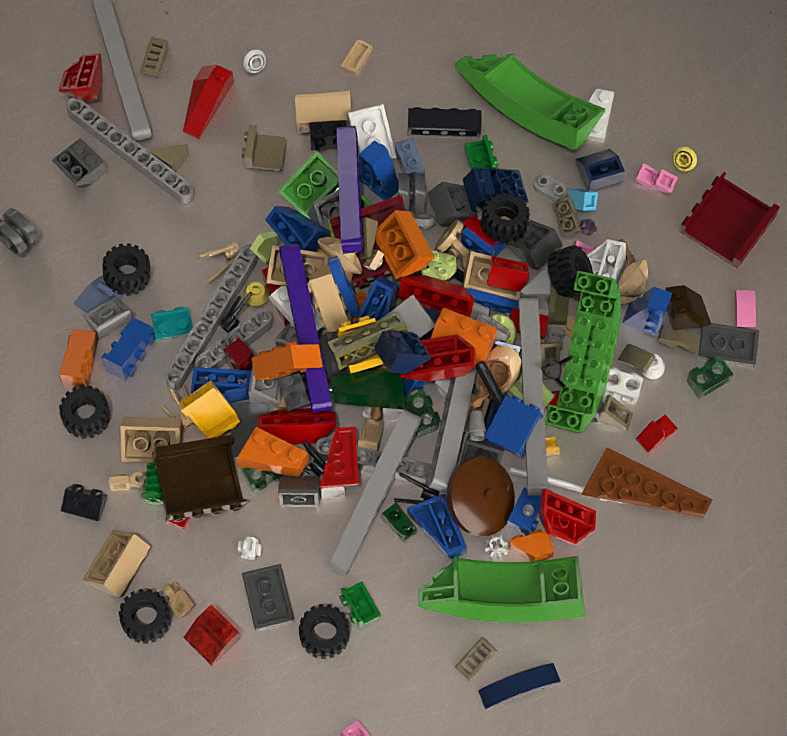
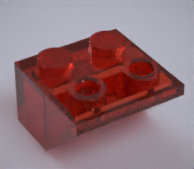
[183,604,241,666]

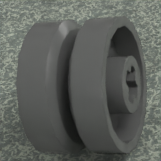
[398,173,426,215]
[0,208,39,256]

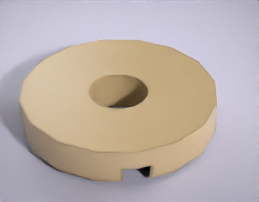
[435,219,463,253]

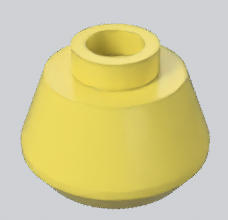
[672,147,697,172]
[243,282,269,307]

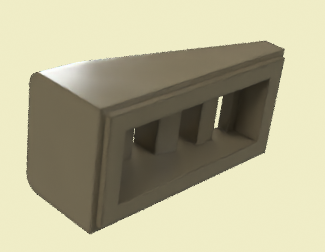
[140,37,169,78]
[358,218,378,260]
[455,637,497,681]

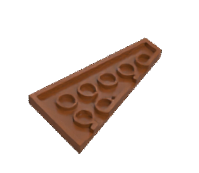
[582,448,713,518]

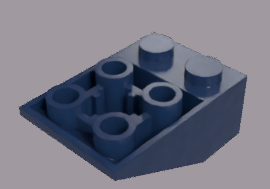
[462,168,529,212]

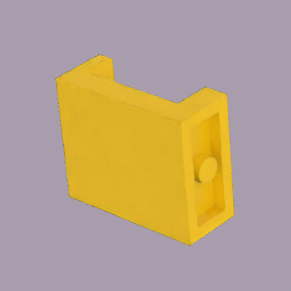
[335,316,384,374]
[179,380,240,439]

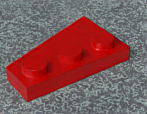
[319,426,359,488]

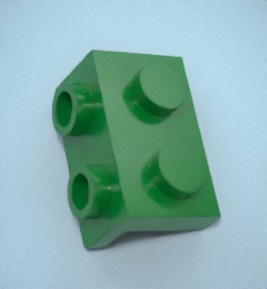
[464,135,498,170]
[339,581,381,628]

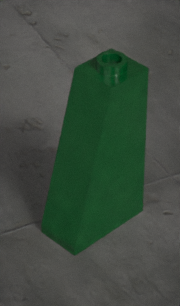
[328,368,406,410]

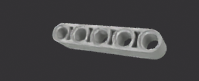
[195,309,273,369]

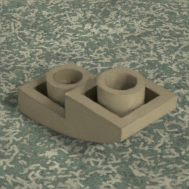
[553,196,581,237]
[658,325,701,353]
[617,344,656,373]

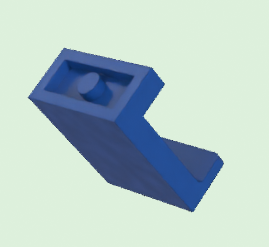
[484,396,543,458]

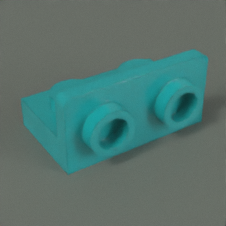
[151,307,192,342]

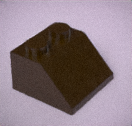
[665,285,711,330]

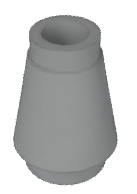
[467,411,487,441]

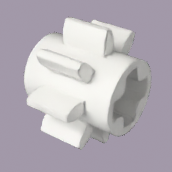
[484,535,508,560]
[237,537,262,560]

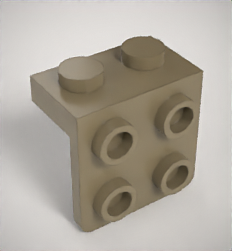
[241,125,286,171]

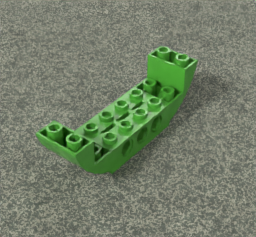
[545,271,621,433]

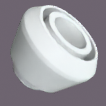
[243,50,266,73]
[640,354,665,379]

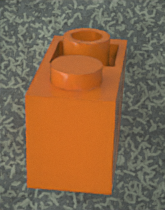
[508,530,554,562]

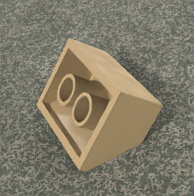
[294,91,351,133]
[266,245,328,290]
[463,251,520,300]
[307,264,351,332]
[120,417,182,462]
[83,530,150,597]

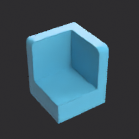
[568,188,598,211]

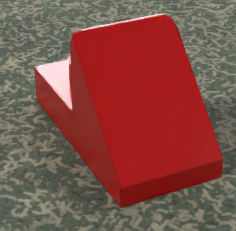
[635,414,678,453]

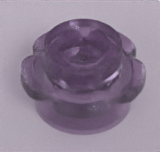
[580,219,597,236]

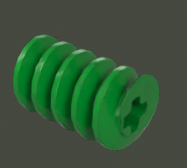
[141,462,163,505]

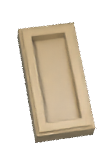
[340,38,373,76]
[358,418,385,450]

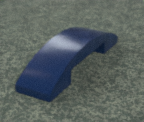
[478,663,561,710]

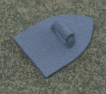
[73,271,125,313]

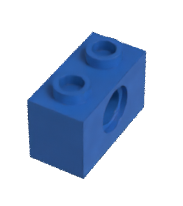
[506,487,541,536]

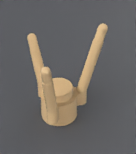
[198,242,240,283]
[162,384,195,430]

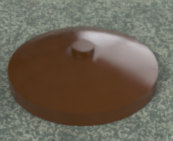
[447,457,515,536]

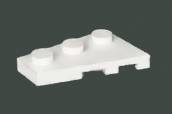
[587,89,614,142]

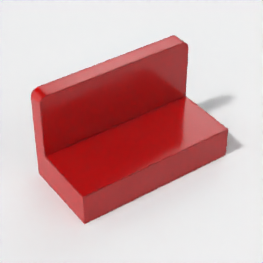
[487,256,529,292]

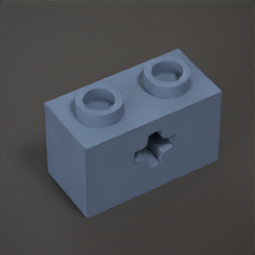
[395,138,424,183]

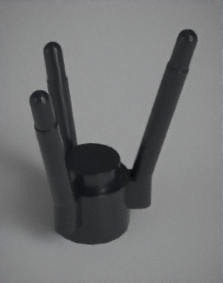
[220,292,253,333]
[541,355,573,389]
[302,441,326,478]
[394,473,439,504]

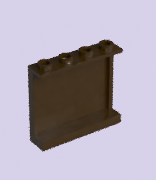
[152,435,247,522]

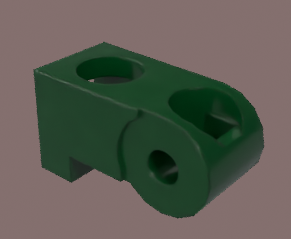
[380,502,417,542]

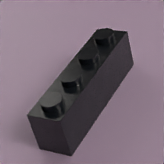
[408,107,481,138]

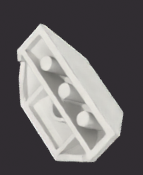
[578,239,626,297]

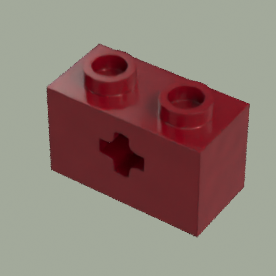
[224,338,254,371]

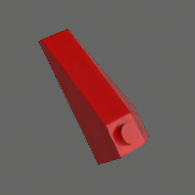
[183,64,234,139]

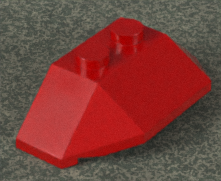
[59,53,102,101]
[398,275,475,317]
[401,334,476,382]
[258,408,336,444]
[539,489,596,545]

